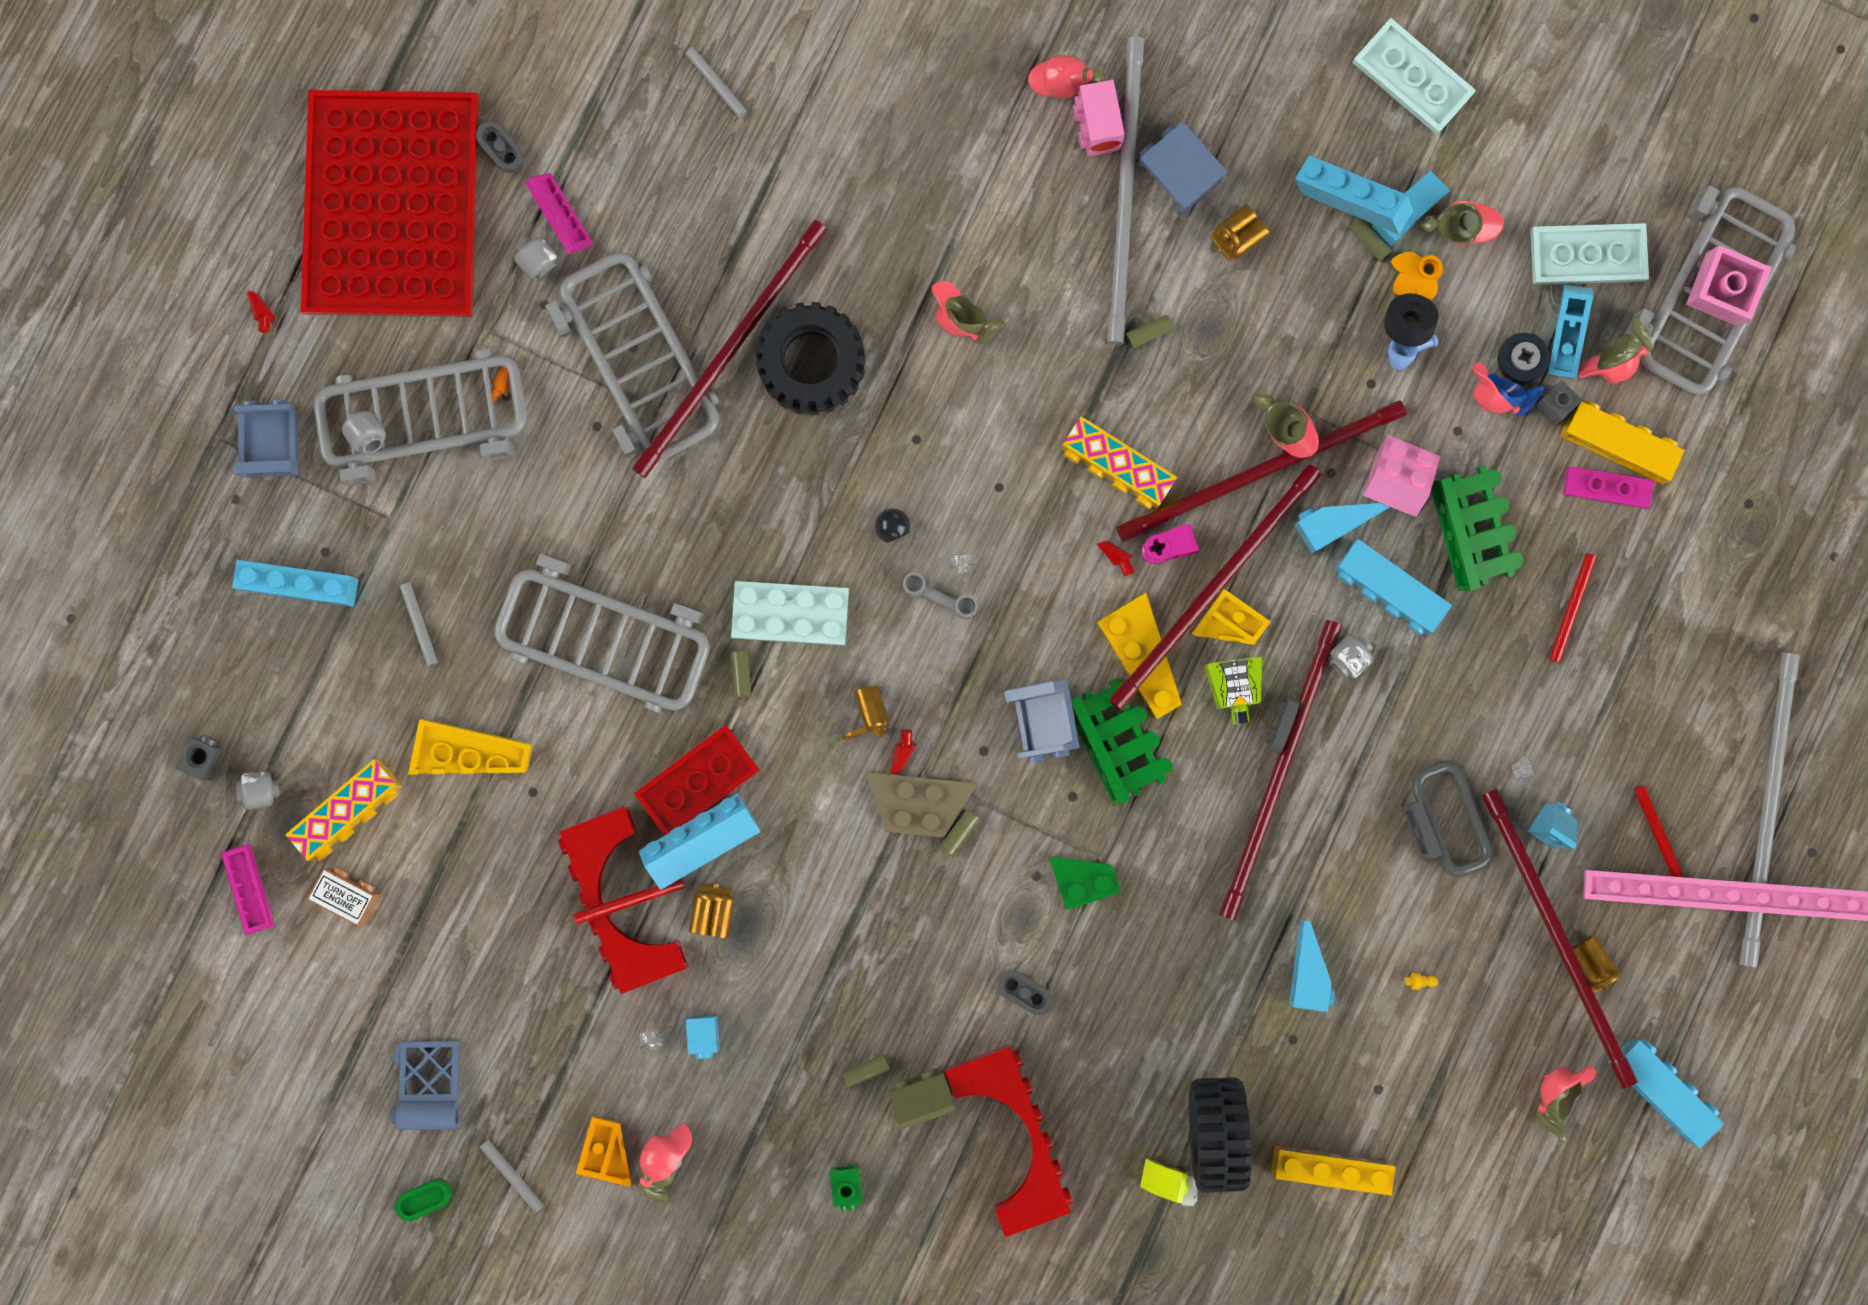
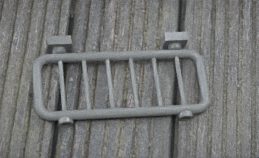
[1624,185,1796,395]
[545,252,719,460]
[314,350,526,486]
[494,554,710,713]

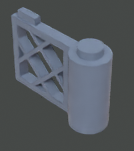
[391,1041,460,1130]

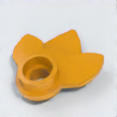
[1390,252,1443,300]

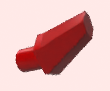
[247,291,275,333]
[1097,540,1135,577]
[890,729,917,774]

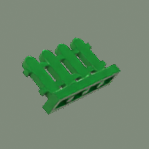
[1431,466,1523,591]
[1071,678,1172,806]

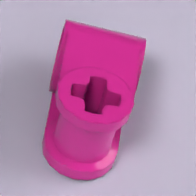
[1141,524,1199,564]

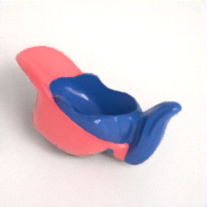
[1472,363,1547,416]

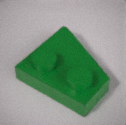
[1049,856,1121,910]

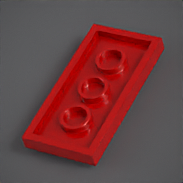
[633,724,761,835]

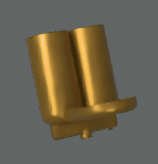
[1209,204,1269,262]
[841,685,889,740]
[689,883,734,938]
[1572,934,1620,994]

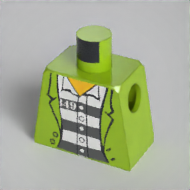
[1204,657,1262,725]

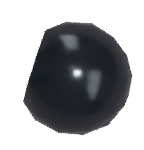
[875,508,911,543]

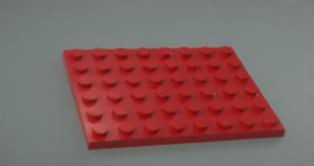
[300,90,479,317]

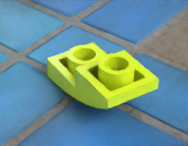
[1140,1159,1189,1203]

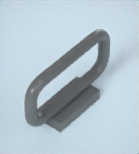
[1402,761,1493,877]

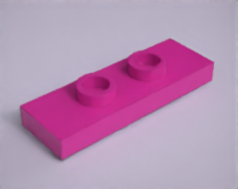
[525,173,593,254]
[1563,466,1654,509]
[221,844,275,935]

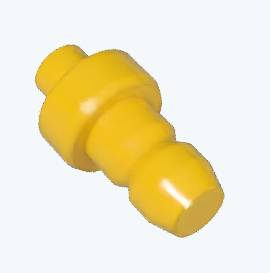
[1404,973,1438,990]

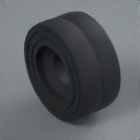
[1384,293,1438,347]

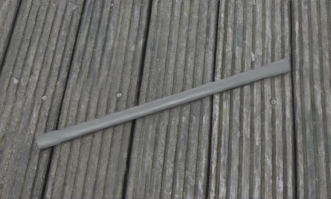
[1107,36,1144,345]
[1739,653,1800,968]

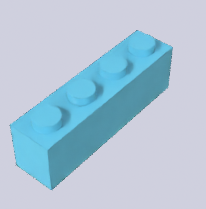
[1295,155,1414,234]
[1334,539,1452,636]
[232,560,358,607]
[639,793,761,890]
[1608,1038,1724,1149]

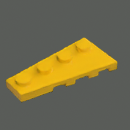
[1097,593,1182,720]
[408,718,533,775]

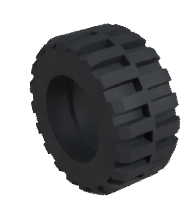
[756,302,866,416]
[1189,1077,1252,1193]

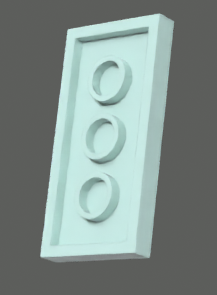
[1352,18,1476,135]
[1530,223,1649,285]
[731,581,849,646]

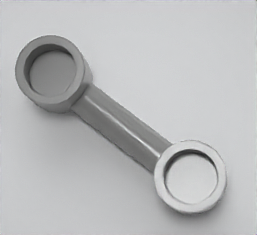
[902,572,978,619]

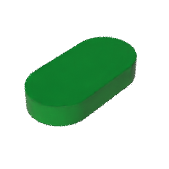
[395,1178,453,1221]

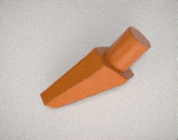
[485,366,510,403]

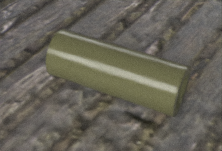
[1349,219,1392,262]
[1125,314,1174,349]
[731,651,751,698]
[940,810,980,856]
[842,1054,891,1089]

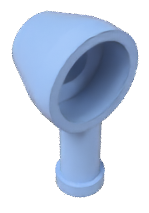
[1388,334,1438,370]

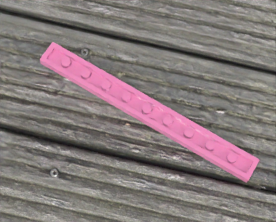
[1583,870,1868,921]

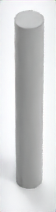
[685,47,747,118]
[400,583,438,667]
[480,1139,545,1213]

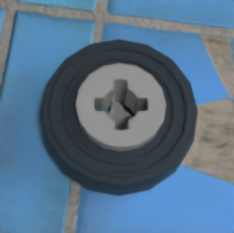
[1497,332,1550,384]

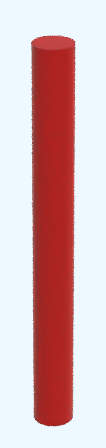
[1549,553,1597,664]
[1633,785,1685,878]
[572,878,685,925]

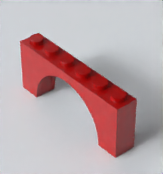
[558,806,689,994]
[945,1045,1073,1238]

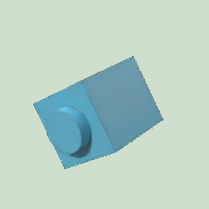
[686,1015,720,1059]

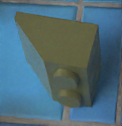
[889,1068,956,1130]

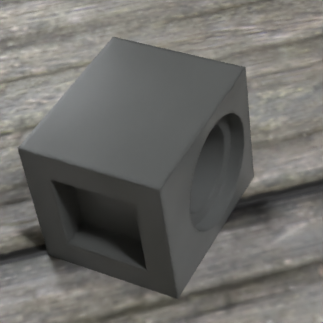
[1534,380,1582,426]
[176,735,225,781]

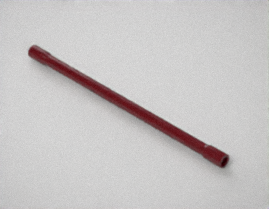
[632,220,827,479]
[1116,400,1407,542]
[1108,464,1322,711]
[1219,620,1343,921]
[1482,788,1638,1089]

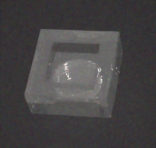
[1434,458,1466,480]

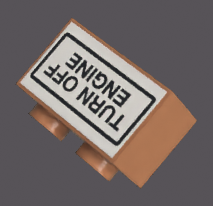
[307,866,381,926]

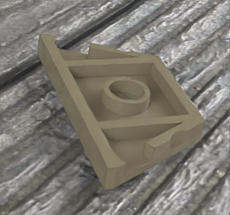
[866,772,976,838]

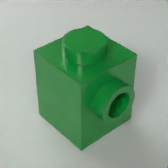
[830,1164,863,1211]

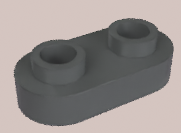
[476,121,524,173]
[1265,697,1300,754]
[998,970,1052,1015]

